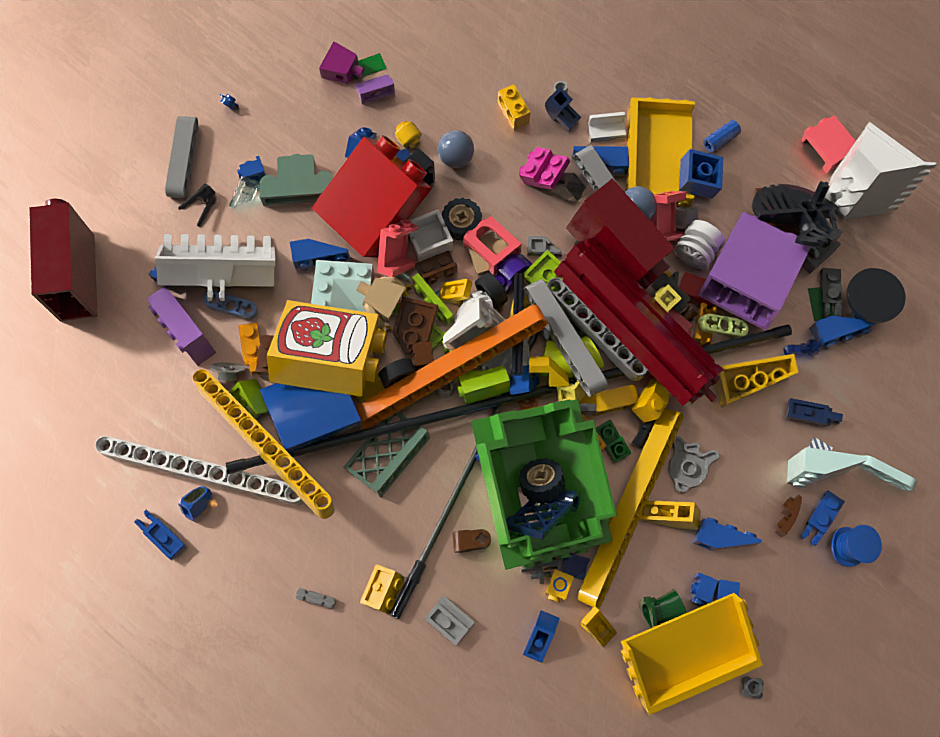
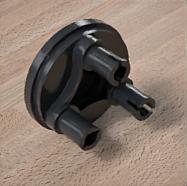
[846,268,906,323]

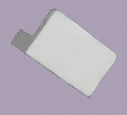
[588,112,626,142]

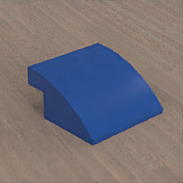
[259,383,361,453]

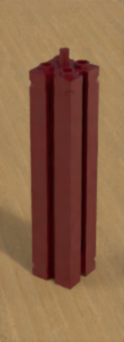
[554,238,724,406]

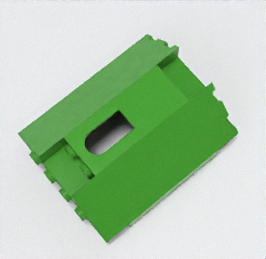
[471,399,617,570]

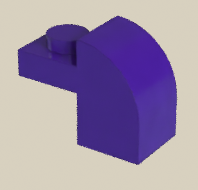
[495,254,532,294]

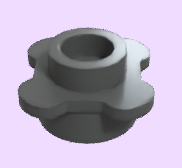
[742,676,764,699]

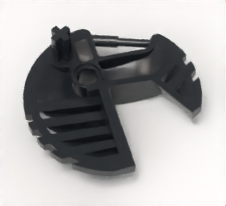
[752,181,842,246]

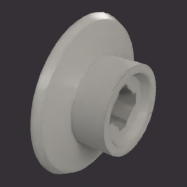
[210,362,245,381]

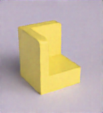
[557,380,586,402]

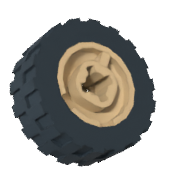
[442,198,482,240]
[519,458,566,503]

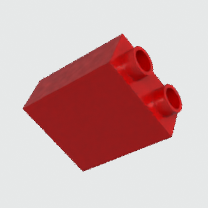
[311,135,432,257]

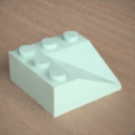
[311,260,374,312]

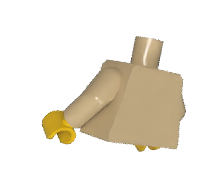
[356,276,412,331]

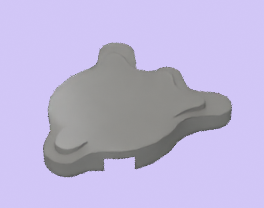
[668,436,720,493]

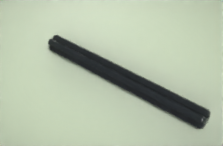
[512,273,524,376]

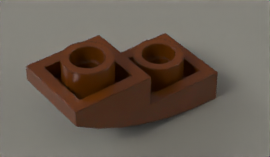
[775,495,802,537]

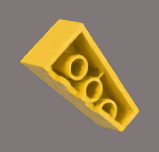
[716,354,799,407]

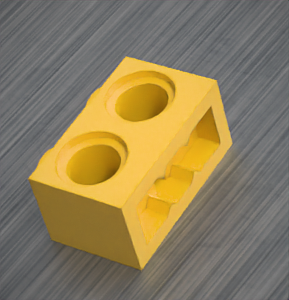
[498,84,530,130]

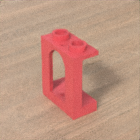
[463,216,522,275]

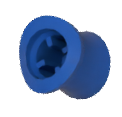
[831,525,882,567]

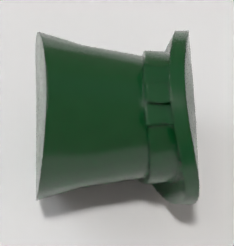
[640,589,687,628]

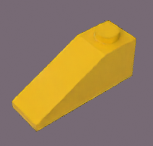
[631,376,670,423]
[639,501,701,530]

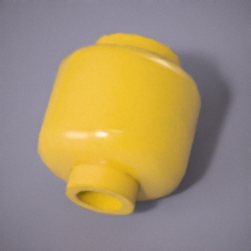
[395,121,422,148]

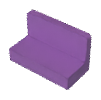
[355,75,395,103]

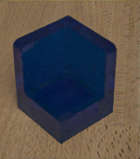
[561,553,590,580]

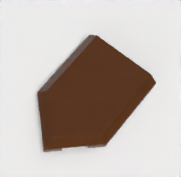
[393,296,439,356]

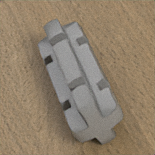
[296,588,336,609]

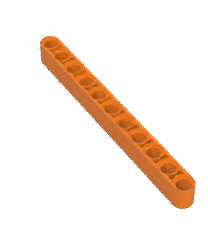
[355,305,548,429]

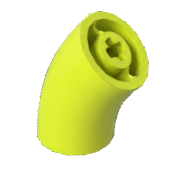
[538,336,604,378]

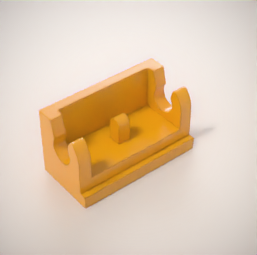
[692,303,717,346]

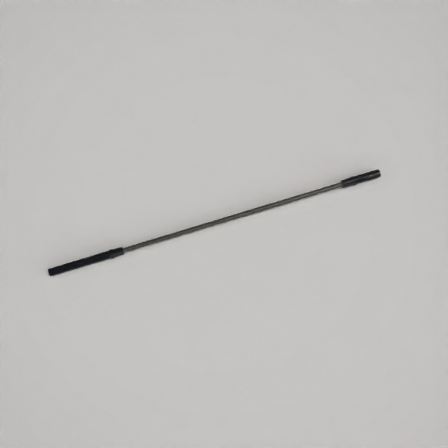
[390,240,579,619]

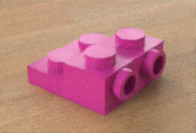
[519,147,571,190]

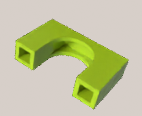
[442,332,510,404]

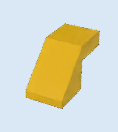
[529,356,569,387]

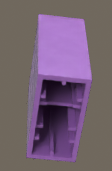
[697,212,811,331]

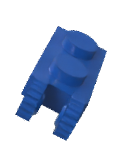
[801,490,845,546]
[134,509,186,561]

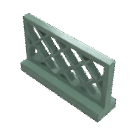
[343,412,430,498]

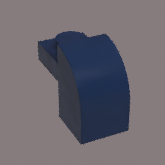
[545,86,581,131]

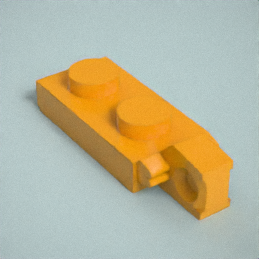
[238,322,261,375]

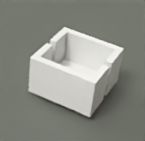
[408,209,453,262]

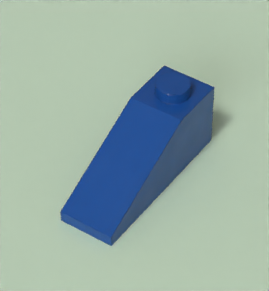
[572,146,629,176]

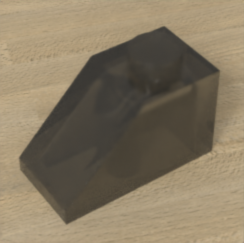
[542,173,586,201]

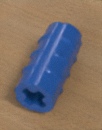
[703,120,741,153]

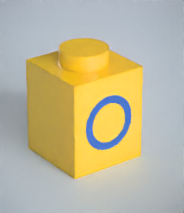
[545,569,574,603]

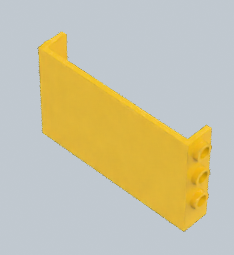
[626,97,695,207]
[620,593,763,715]

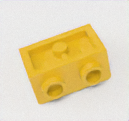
[360,564,404,614]

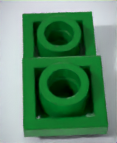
[596,420,632,463]

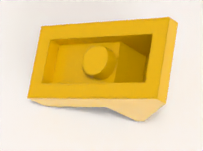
[439,279,473,306]
[581,606,617,648]

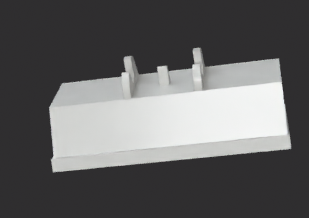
[825,122,937,220]

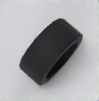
[475,273,508,310]
[378,358,417,389]

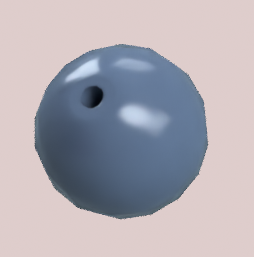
[437,130,474,168]
[625,186,656,221]

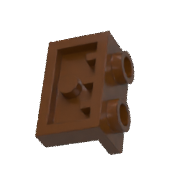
[415,250,458,285]

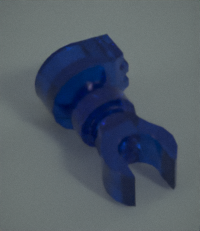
[783,339,820,356]

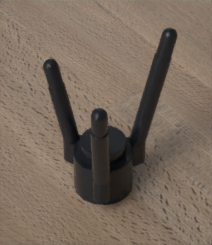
[178,184,215,226]

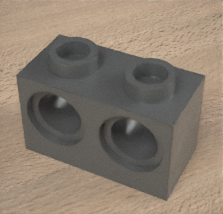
[802,241,841,274]

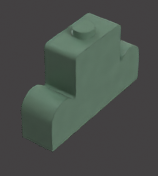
[260,154,333,206]

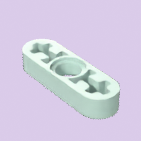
[859,455,917,492]

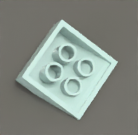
[787,447,868,488]

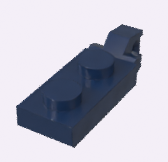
[786,398,843,426]

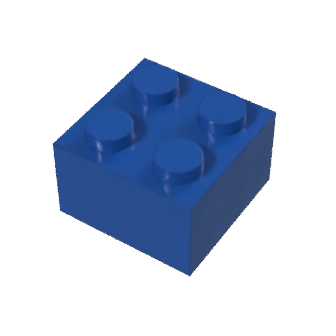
[679,149,723,199]

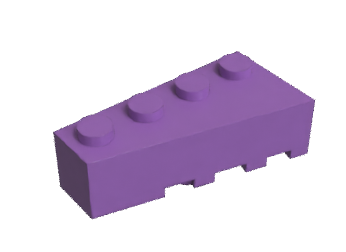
[147,286,216,366]

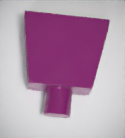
[319,41,365,84]

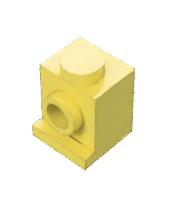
[654,284,682,312]

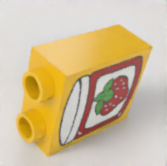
[267,300,387,397]

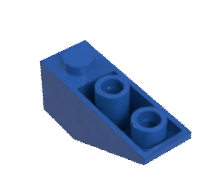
[290,239,350,270]
[809,316,877,348]
[693,517,762,551]

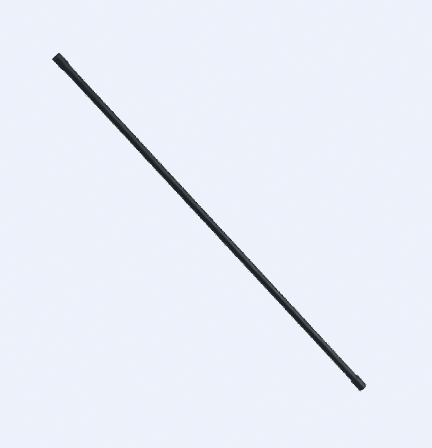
[226,324,792,474]

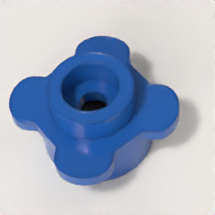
[220,94,239,109]

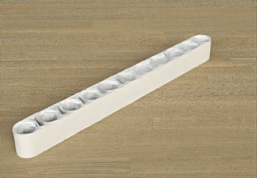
[95,436,304,506]

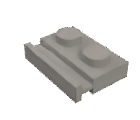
[424,595,475,646]

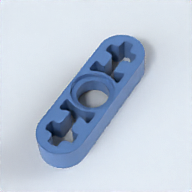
[204,291,258,320]

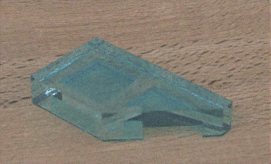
[229,176,260,208]

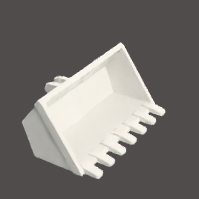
[155,234,275,301]

